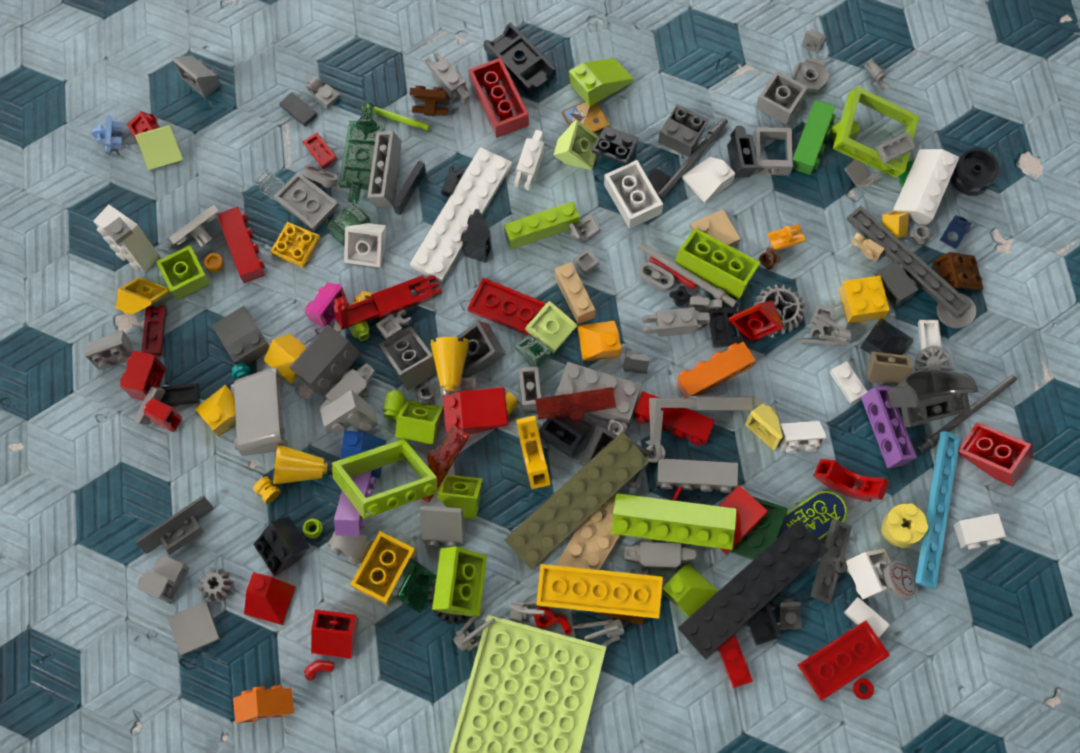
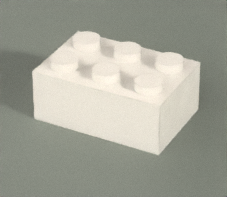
[604,160,663,229]

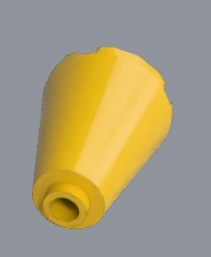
[430,337,469,391]
[273,445,328,484]

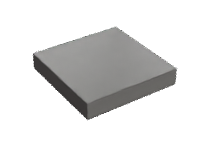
[168,601,221,656]

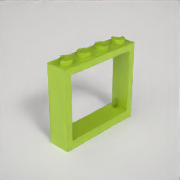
[833,86,919,178]
[332,439,437,519]

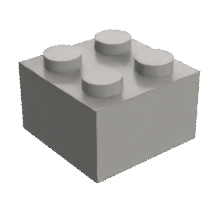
[756,71,808,125]

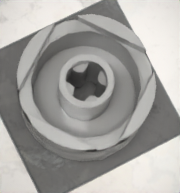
[327,532,374,566]

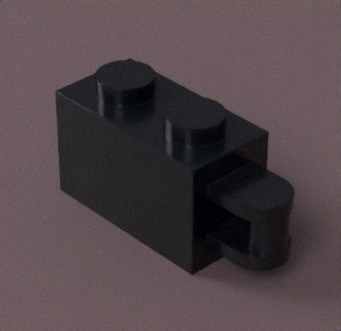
[727,125,758,178]

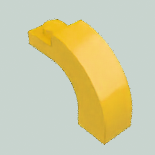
[516,416,551,489]

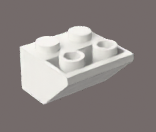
[779,421,826,454]

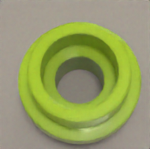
[303,519,323,539]

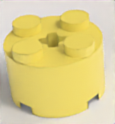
[881,503,928,548]

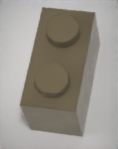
[866,351,913,386]

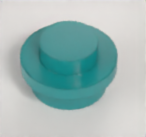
[231,363,251,379]

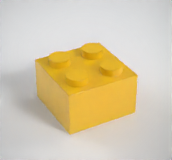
[839,275,889,324]

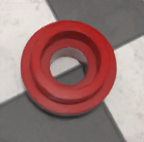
[853,678,874,700]

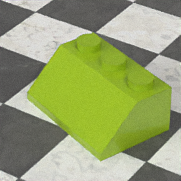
[432,546,487,617]

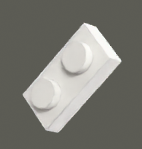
[829,361,867,404]

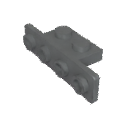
[136,496,213,555]

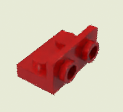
[127,111,160,143]

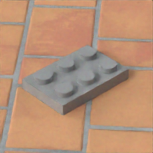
[273,172,339,231]

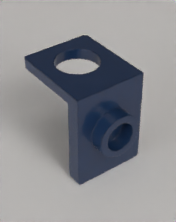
[940,215,972,249]

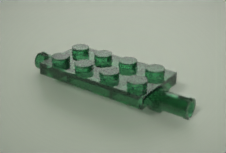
[339,103,385,204]

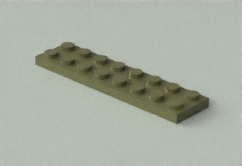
[504,432,649,570]

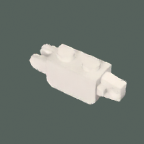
[514,130,545,190]

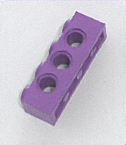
[861,386,917,468]

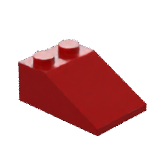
[443,387,509,438]
[958,422,1033,487]

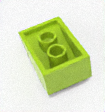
[569,58,634,106]

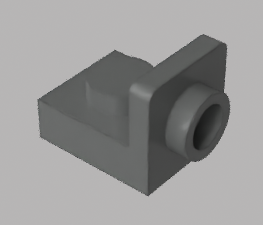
[778,599,802,630]

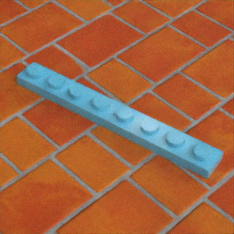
[915,431,960,589]

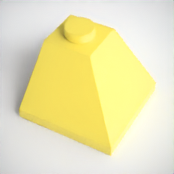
[745,404,783,451]

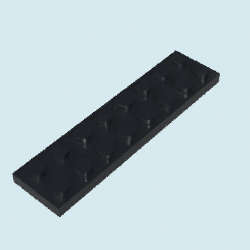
[678,520,828,660]

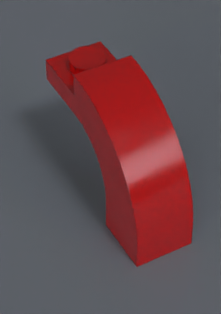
[813,459,890,502]

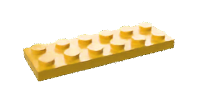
[536,564,663,619]

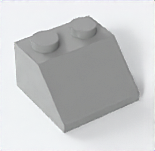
[172,56,221,99]

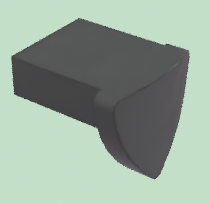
[623,348,650,374]

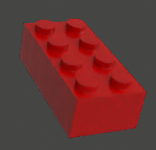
[468,57,529,138]

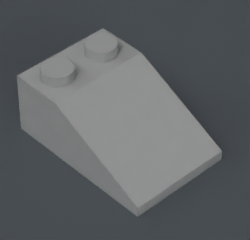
[420,506,466,547]

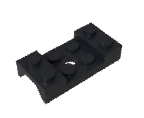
[484,22,556,95]

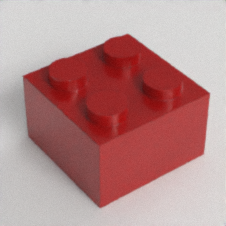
[120,350,166,401]

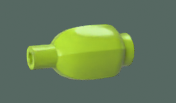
[349,321,370,341]

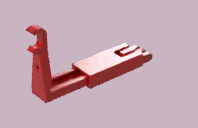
[333,275,443,330]

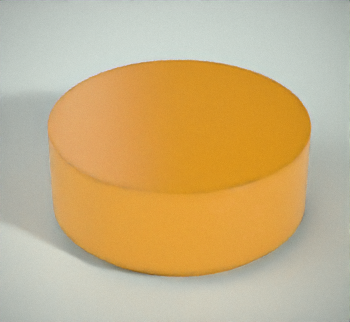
[204,253,224,272]

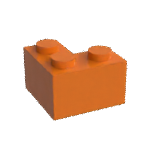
[233,685,294,724]

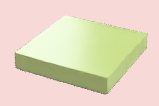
[135,125,183,170]
[525,301,578,354]

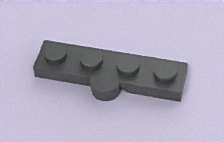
[810,520,852,604]

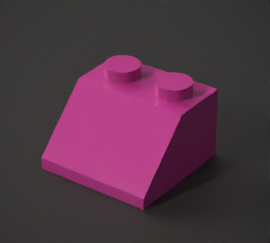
[305,283,348,328]

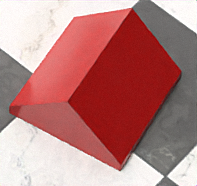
[729,301,783,342]

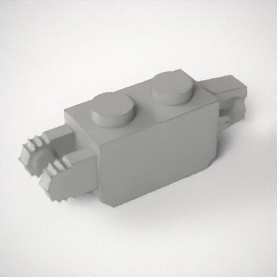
[425,52,470,105]
[641,307,710,337]
[319,363,375,410]
[624,539,697,571]

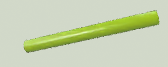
[362,103,430,131]

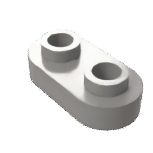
[303,165,338,188]
[639,262,674,291]

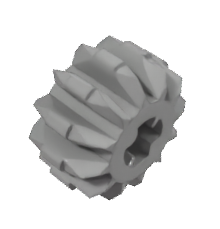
[198,568,233,602]

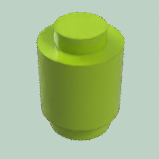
[382,390,405,420]

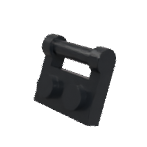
[707,307,747,348]

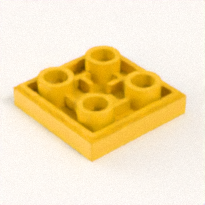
[270,222,321,268]

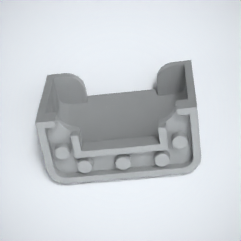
[231,368,288,456]

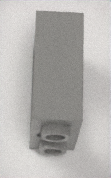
[753,126,793,176]

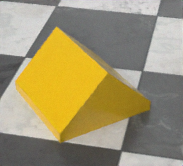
[264,333,307,384]

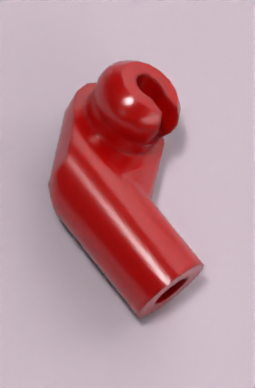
[304,660,334,681]

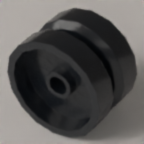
[951,148,999,196]

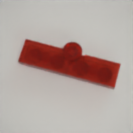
[535,387,616,421]
[422,425,470,502]

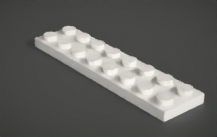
[410,147,512,283]

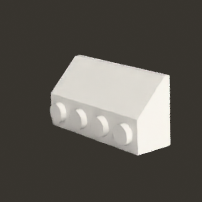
[892,149,959,226]

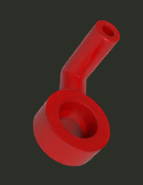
[533,606,572,635]

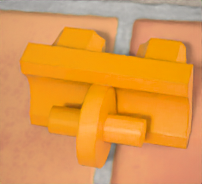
[767,224,806,251]

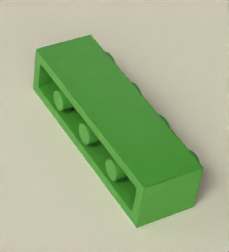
[792,100,836,175]

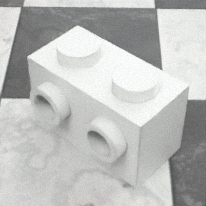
[954,513,1006,550]

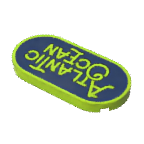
[778,491,847,540]

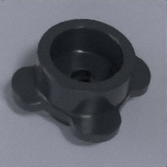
[669,286,692,307]

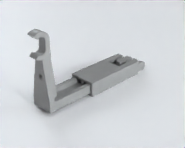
[645,396,764,462]

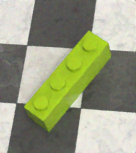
[504,201,580,249]

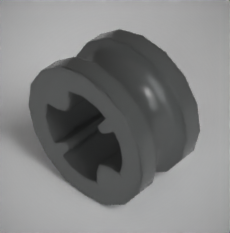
[417,386,434,405]

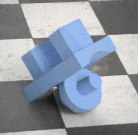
[92,116,122,153]

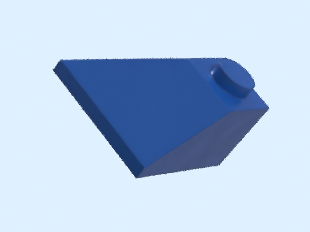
[341,430,386,478]

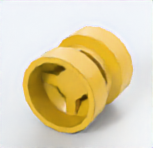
[253,476,281,504]

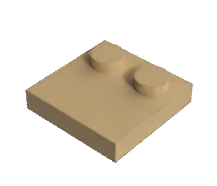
[690,209,740,246]

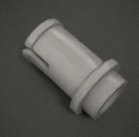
[864,59,886,82]

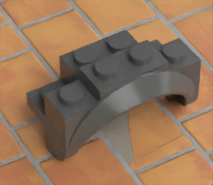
[888,370,978,427]

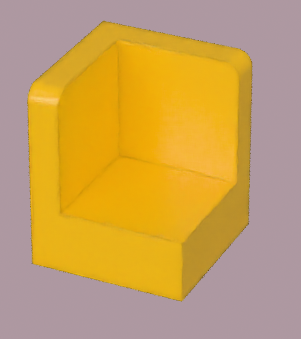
[882,211,909,238]

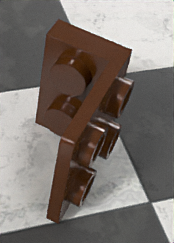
[933,252,984,291]

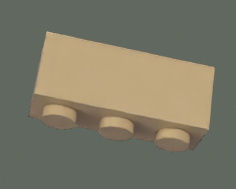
[555,262,595,325]

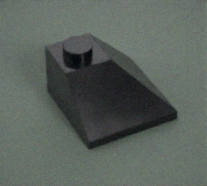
[860,318,913,355]

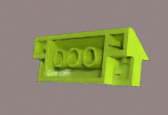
[611,493,737,550]

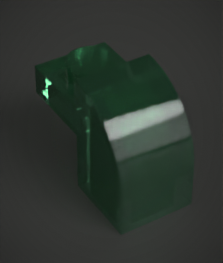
[514,334,552,369]

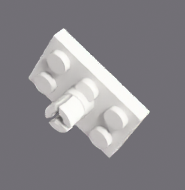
[167,205,219,247]

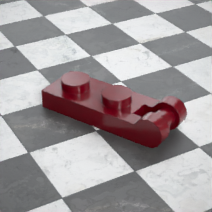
[141,306,167,356]

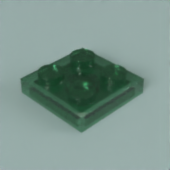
[391,559,437,613]

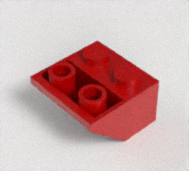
[311,609,359,659]

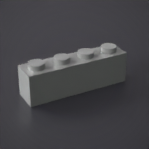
[367,131,402,207]
[656,458,738,493]

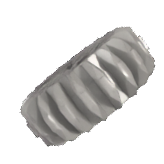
[754,284,805,335]

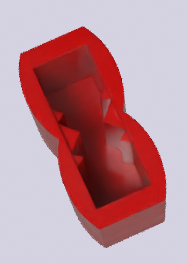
[143,398,182,432]

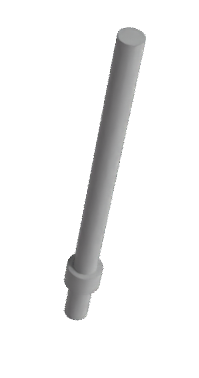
[639,242,737,307]

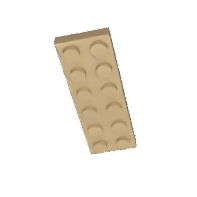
[555,494,621,570]

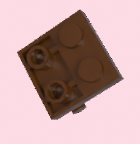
[409,85,450,117]

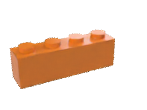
[676,342,756,398]

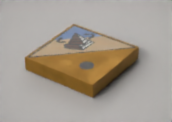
[562,101,610,134]

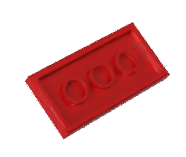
[467,277,547,339]
[797,620,890,701]

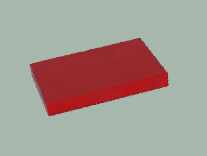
[719,485,769,556]

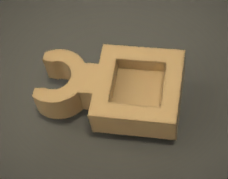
[851,233,884,262]

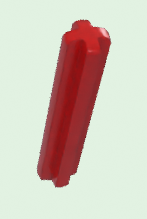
[648,256,697,290]

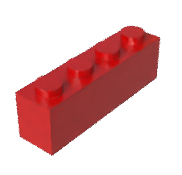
[217,206,266,284]
[633,391,715,446]

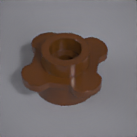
[759,247,780,270]

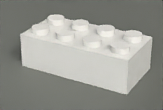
[93,204,160,273]

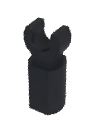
[441,165,463,197]

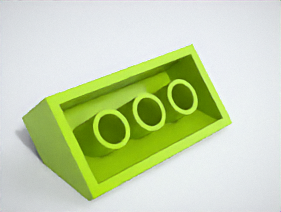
[675,228,761,299]

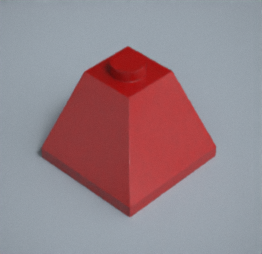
[244,572,296,626]

